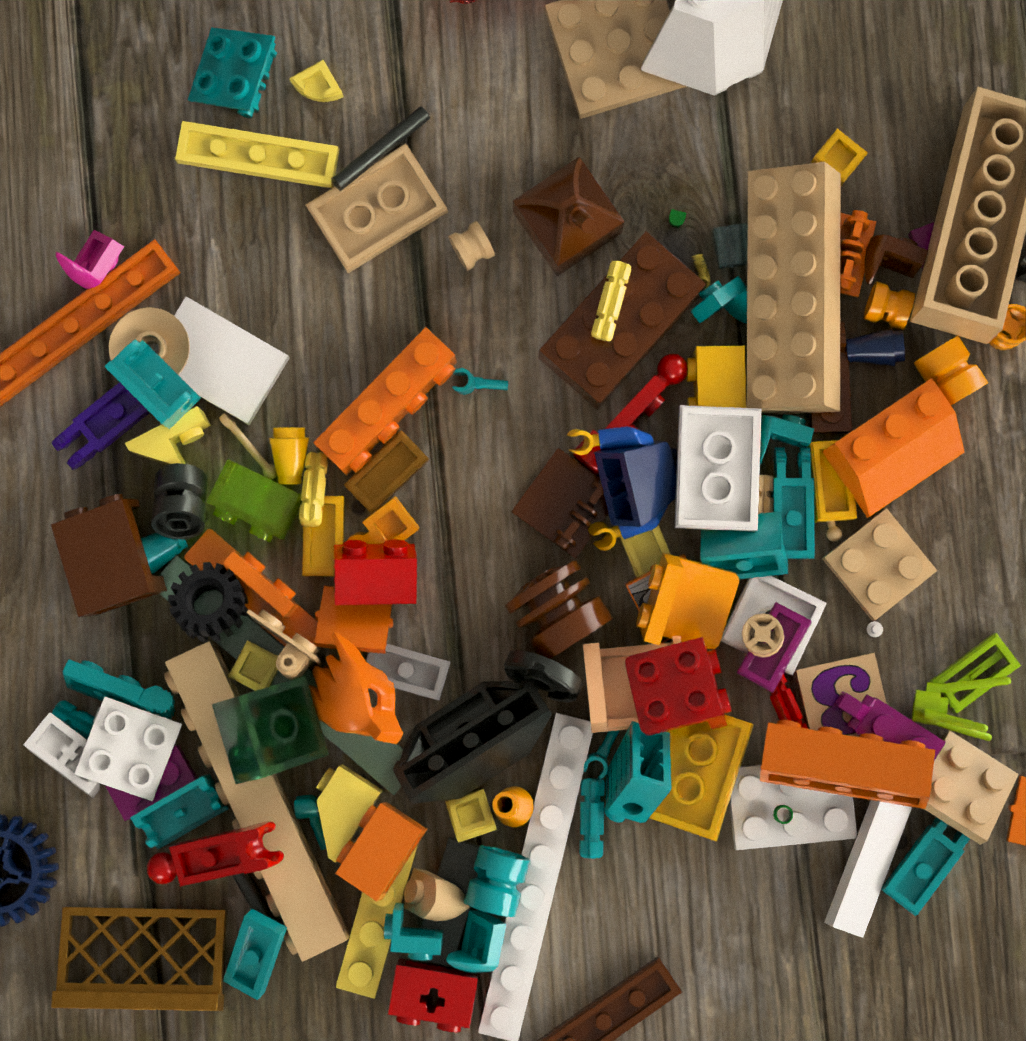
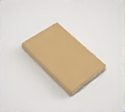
[306,144,448,273]

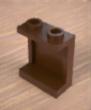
[51,494,167,617]

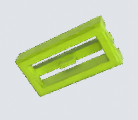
[930,633,1021,713]

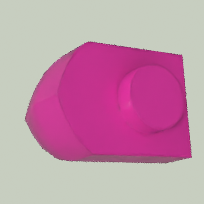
[56,230,124,289]

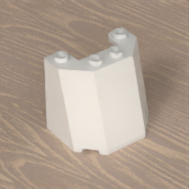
[641,0,783,96]

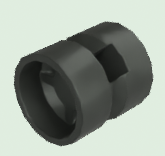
[151,463,207,539]

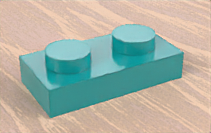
[223,909,287,1000]

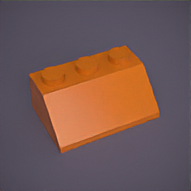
[822,378,964,518]

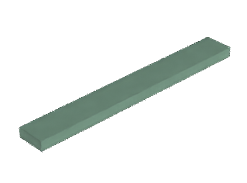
[159,555,403,795]

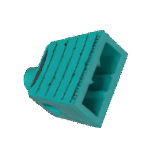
[604,721,672,823]

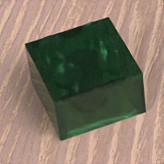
[212,676,329,784]

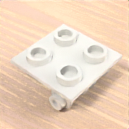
[74,696,182,801]

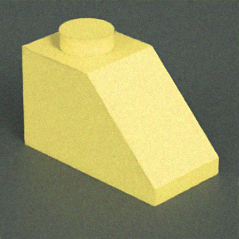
[316,764,383,863]

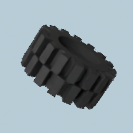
[168,562,248,643]

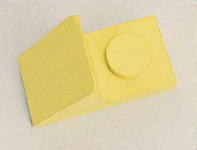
[125,406,211,465]

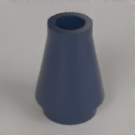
[846,327,905,366]

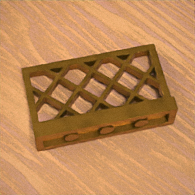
[51,907,227,1011]

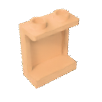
[583,636,681,733]

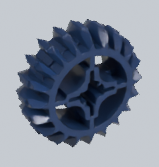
[0,814,59,927]

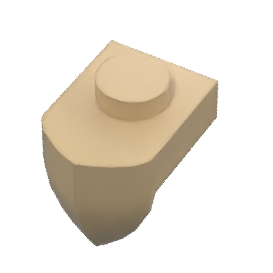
[403,868,470,921]

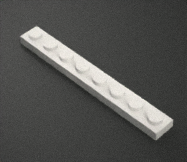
[478,713,593,1041]

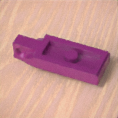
[833,691,946,761]

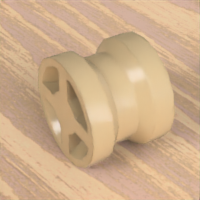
[448,221,495,271]
[742,613,784,658]

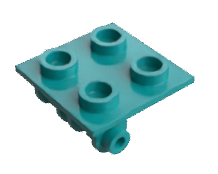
[188,27,277,118]

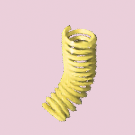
[692,254,710,289]

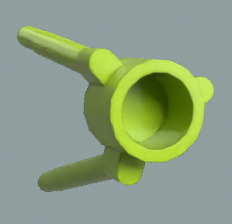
[912,677,1011,741]

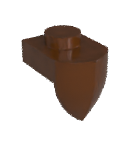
[865,234,928,285]

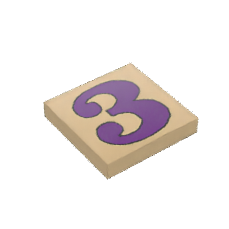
[794,653,887,737]

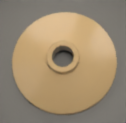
[109,307,190,375]

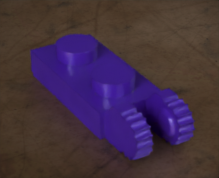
[52,382,150,470]

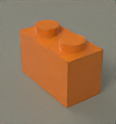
[335,802,427,902]

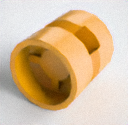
[914,336,988,406]

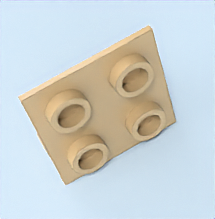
[246,609,322,680]

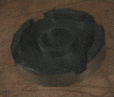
[504,650,583,702]

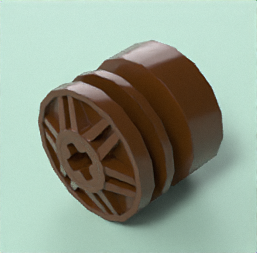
[505,560,613,659]

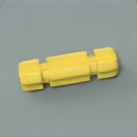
[591,261,631,341]
[299,452,328,527]

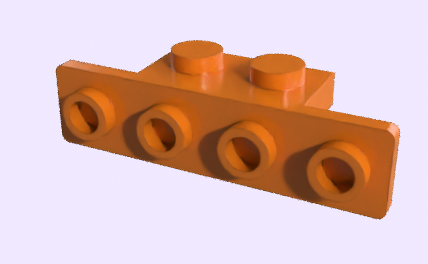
[184,529,318,647]

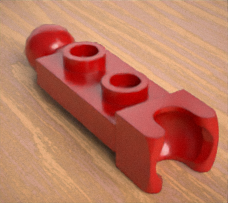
[573,353,688,475]
[147,821,284,887]

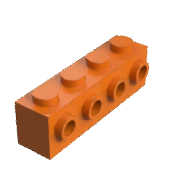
[313,327,457,476]
[760,720,935,809]

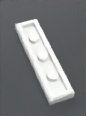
[824,800,912,938]

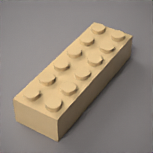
[910,87,1026,344]
[747,162,841,416]

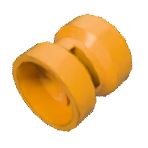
[863,281,915,330]
[989,304,1026,350]

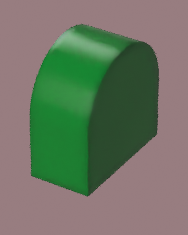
[669,209,687,228]

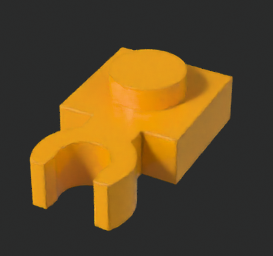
[347,496,420,544]

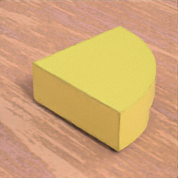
[289,60,344,102]

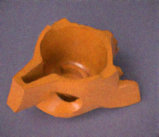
[291,632,403,744]

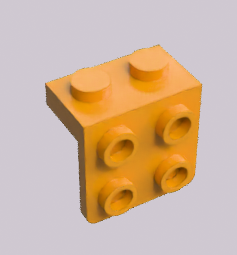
[636,553,739,649]

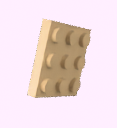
[545,0,687,119]

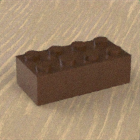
[538,231,706,410]

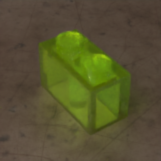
[206,459,302,543]

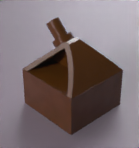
[513,157,624,276]

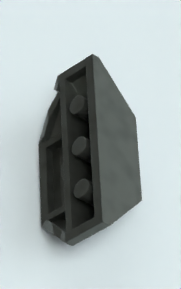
[393,681,552,804]

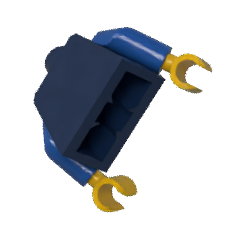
[567,426,677,551]

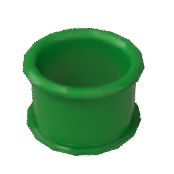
[773,805,793,824]

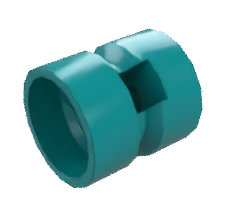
[464,845,530,917]

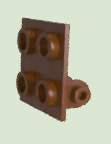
[511,448,609,559]

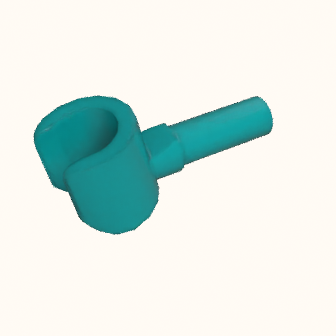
[452,368,508,395]
[584,730,620,780]
[294,795,326,850]

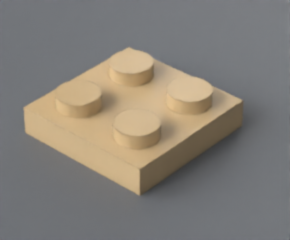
[822,508,937,621]
[924,731,1019,845]

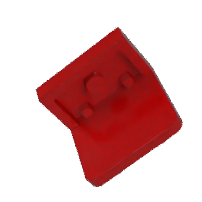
[625,637,732,735]

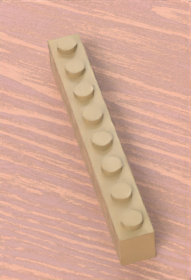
[164,641,350,962]

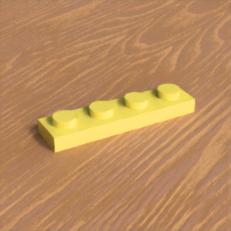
[175,121,339,188]
[336,845,418,999]

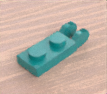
[772,447,815,559]
[62,659,175,720]
[881,817,970,916]

